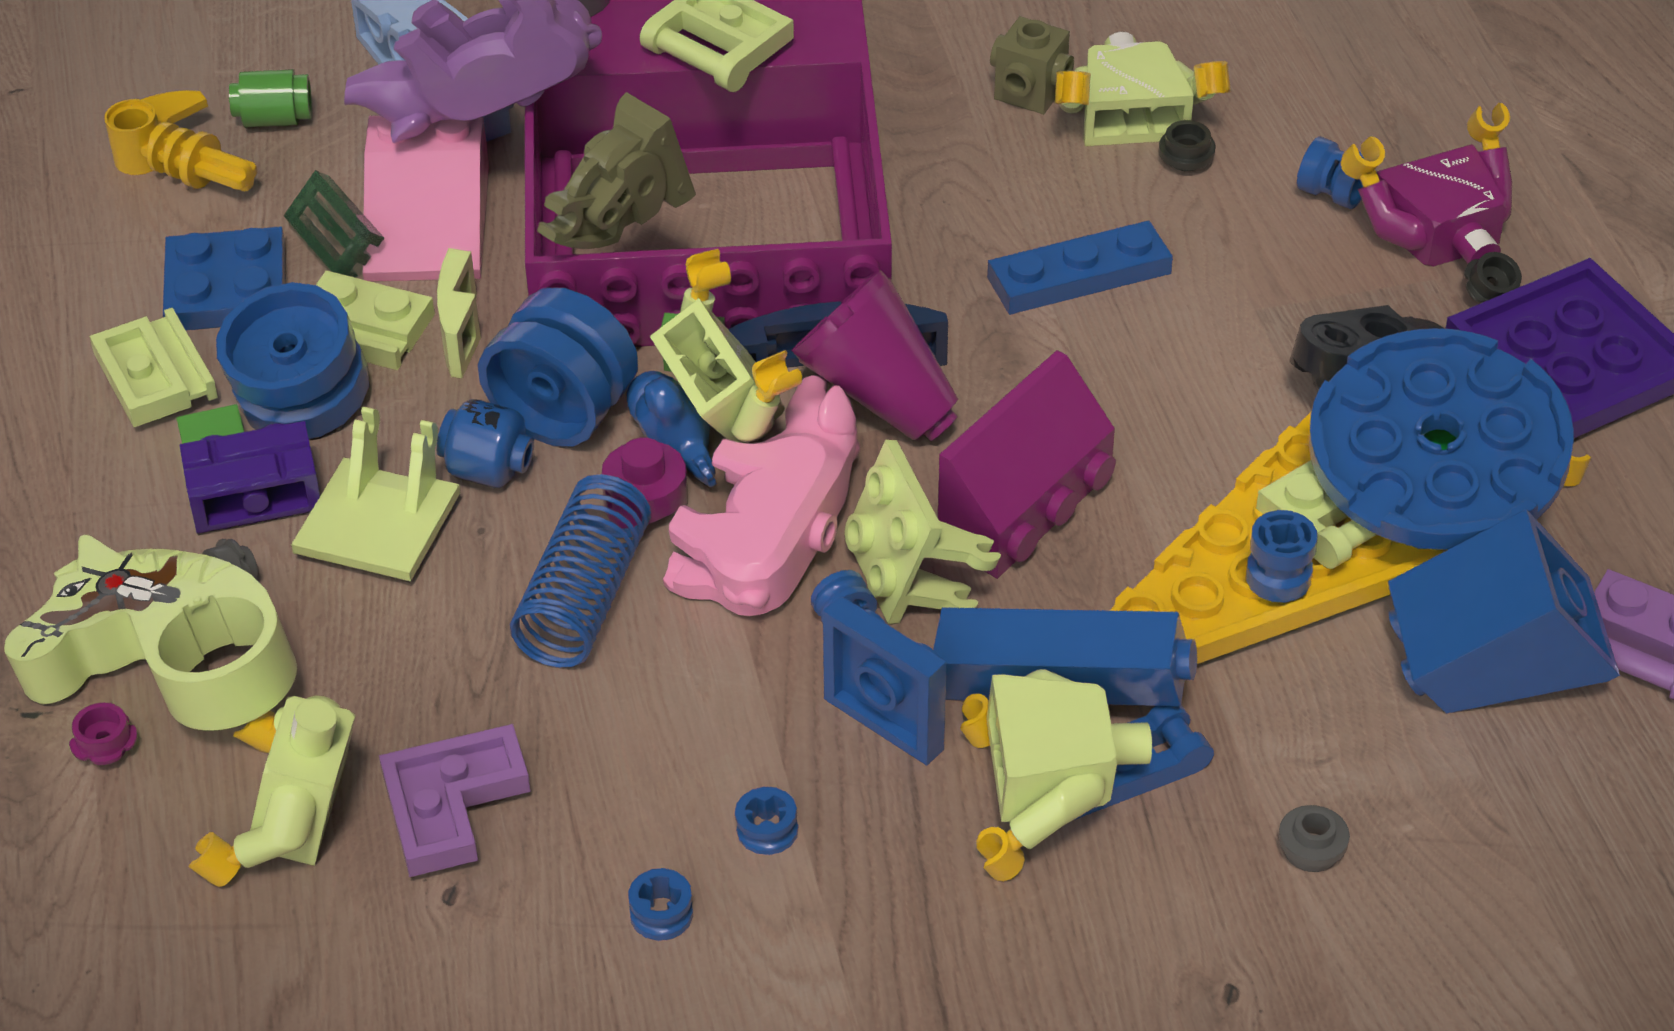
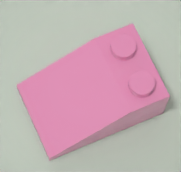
[363,115,489,281]

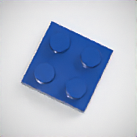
[163,226,286,331]
[823,595,946,766]

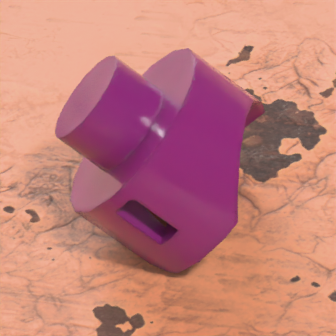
[601,438,688,529]

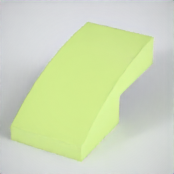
[437,248,481,378]

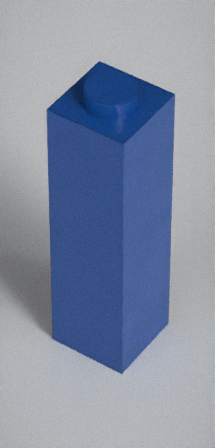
[933,607,1197,706]

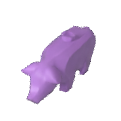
[344,0,602,143]

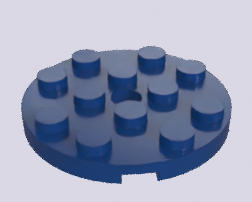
[1309,328,1574,550]

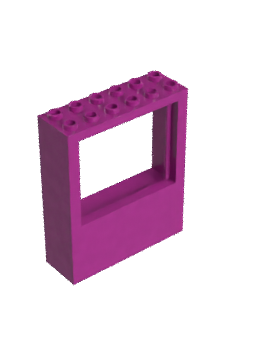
[525,0,892,347]

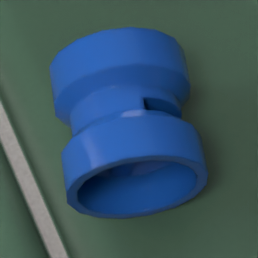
[1296,136,1364,210]
[1246,510,1317,603]

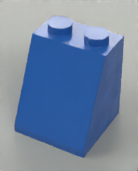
[1388,509,1620,714]

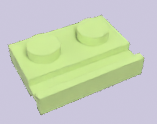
[316,271,435,370]
[89,308,218,427]

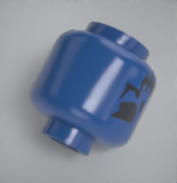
[436,399,534,488]

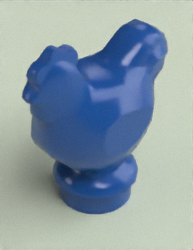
[627,371,717,487]

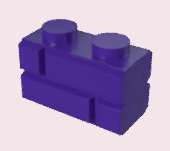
[179,421,320,534]

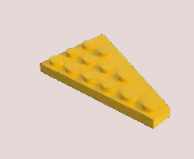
[1109,411,1447,664]

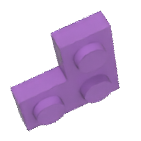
[379,724,530,877]

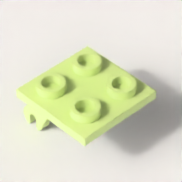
[291,407,460,581]
[844,440,1001,624]

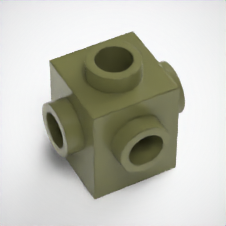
[990,16,1074,115]

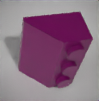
[938,350,1116,579]

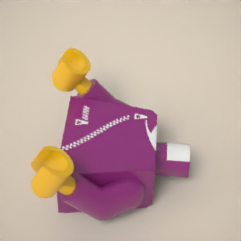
[1341,103,1512,267]

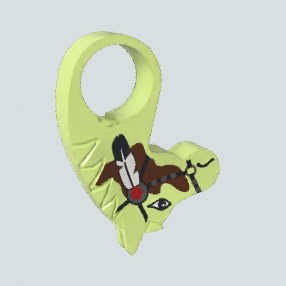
[4,535,297,731]

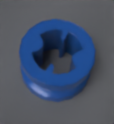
[811,570,877,624]
[735,787,799,855]
[628,868,693,941]

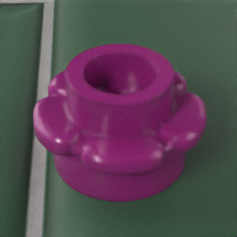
[69,702,137,765]

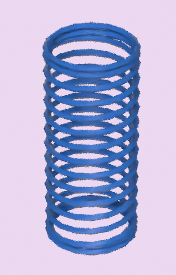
[509,474,651,668]

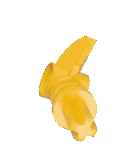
[104,90,257,192]

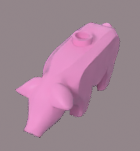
[663,375,860,616]

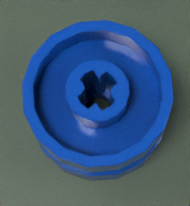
[216,282,369,439]
[477,288,638,447]

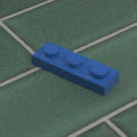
[987,220,1173,315]

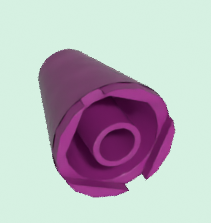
[791,270,958,441]

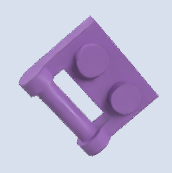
[1594,569,1674,700]

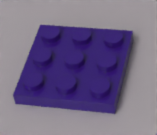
[1445,258,1674,438]

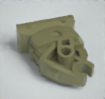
[537,92,696,249]

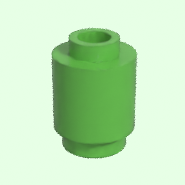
[229,69,312,128]

